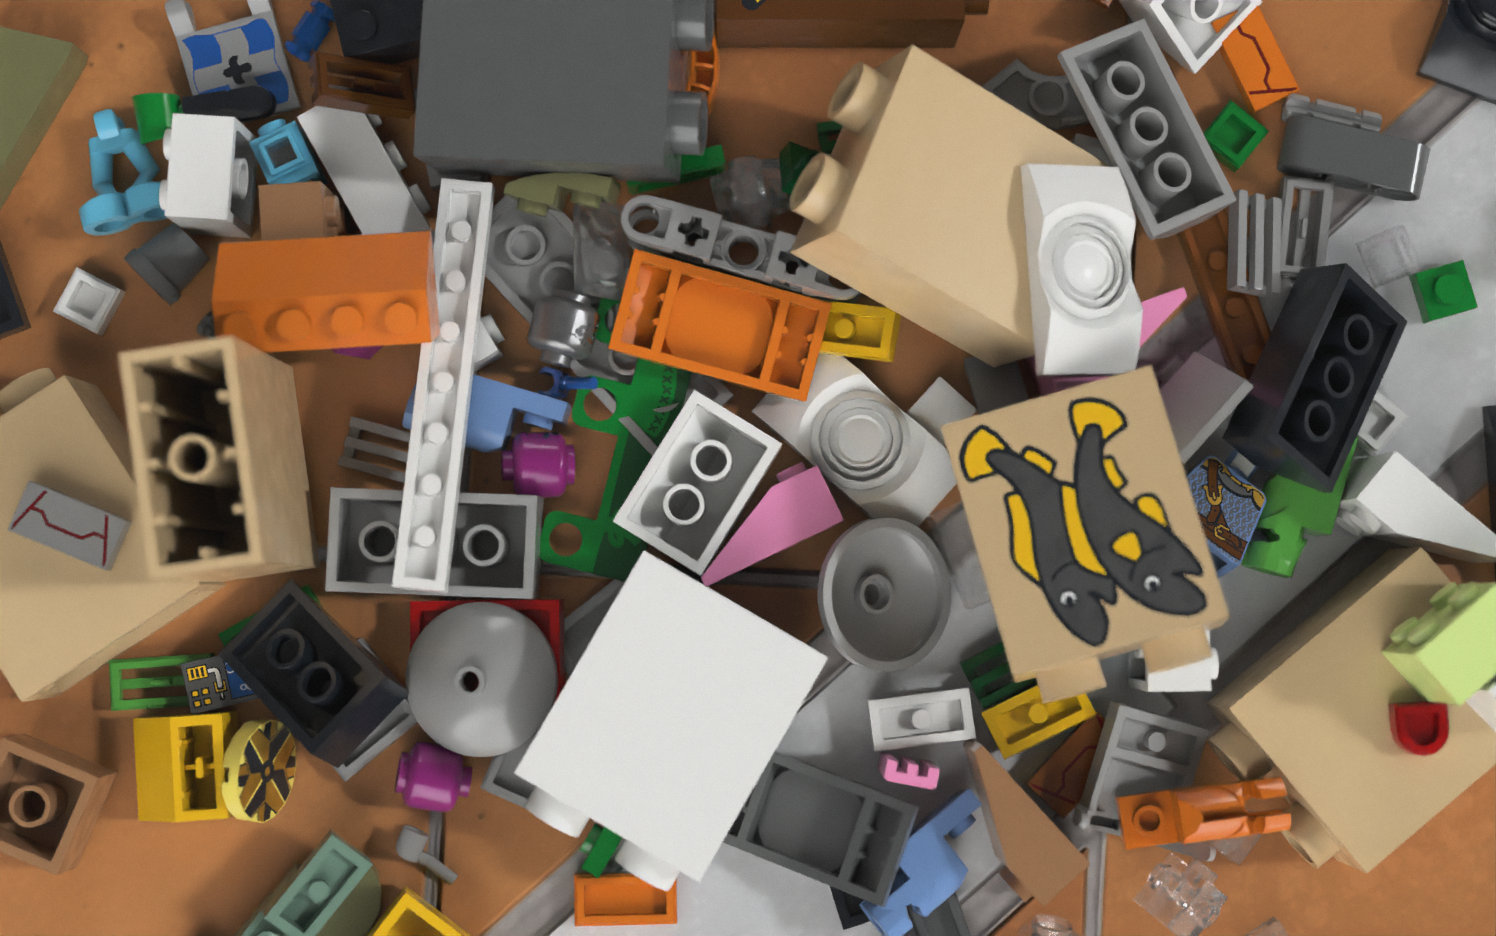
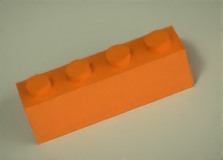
[212,230,440,353]

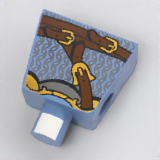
[1185,450,1267,578]

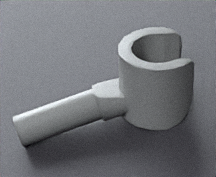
[396,825,458,885]

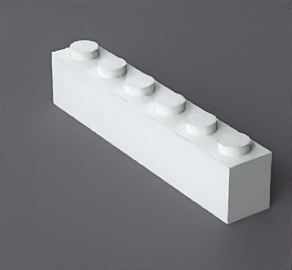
[297,106,505,373]

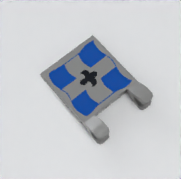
[164,0,301,124]

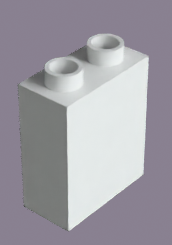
[514,551,828,891]

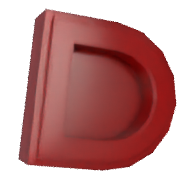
[1388,701,1449,756]

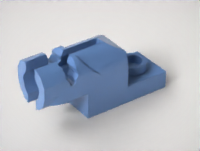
[402,374,572,453]
[859,788,982,936]

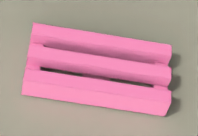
[877,752,940,789]

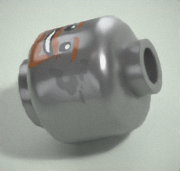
[527,289,600,368]

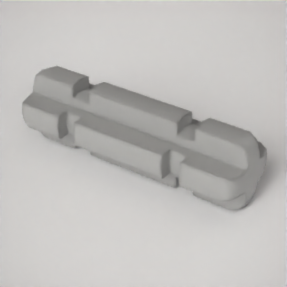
[1281,93,1382,133]

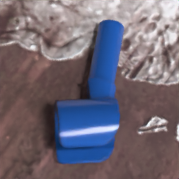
[538,367,598,400]

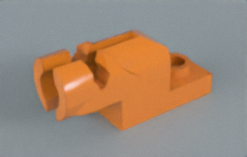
[1115,776,1291,850]

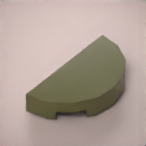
[316,865,383,936]

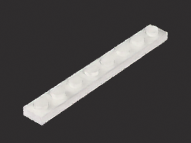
[392,178,495,593]

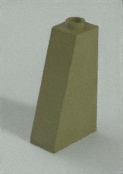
[0,26,88,210]

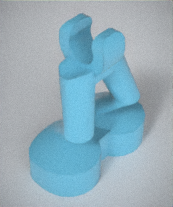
[78,109,167,235]

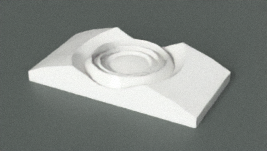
[1021,163,1143,376]
[752,353,957,527]

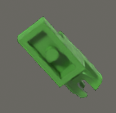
[1241,437,1358,578]

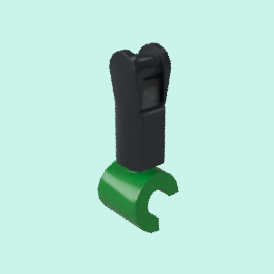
[132,85,277,145]

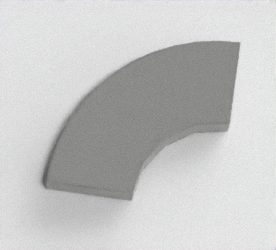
[982,59,1090,130]

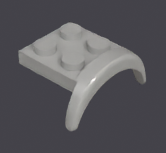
[1072,701,1216,861]

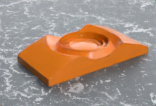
[608,249,832,402]

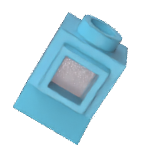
[249,119,329,185]

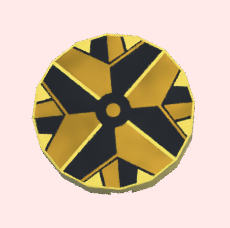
[221,719,296,823]

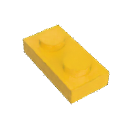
[819,300,901,362]
[981,685,1096,761]

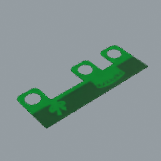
[540,291,692,582]

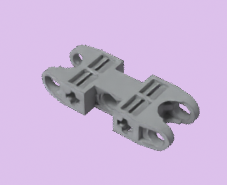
[621,195,861,304]

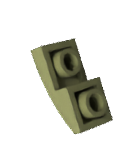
[504,172,621,217]

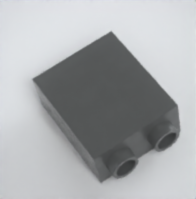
[413,0,715,183]

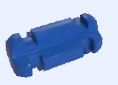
[285,0,335,62]

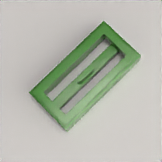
[109,653,215,711]

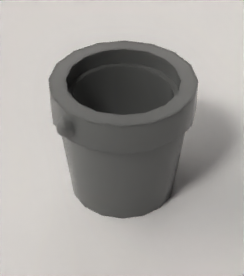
[123,223,210,306]

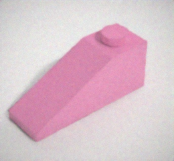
[701,462,844,587]

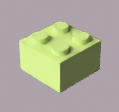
[1382,581,1496,706]

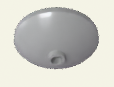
[817,517,951,672]
[405,602,558,757]

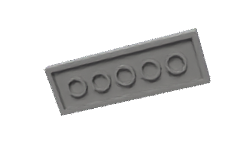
[485,195,734,456]

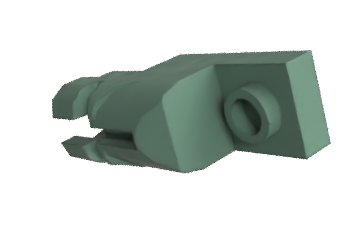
[234,829,373,936]

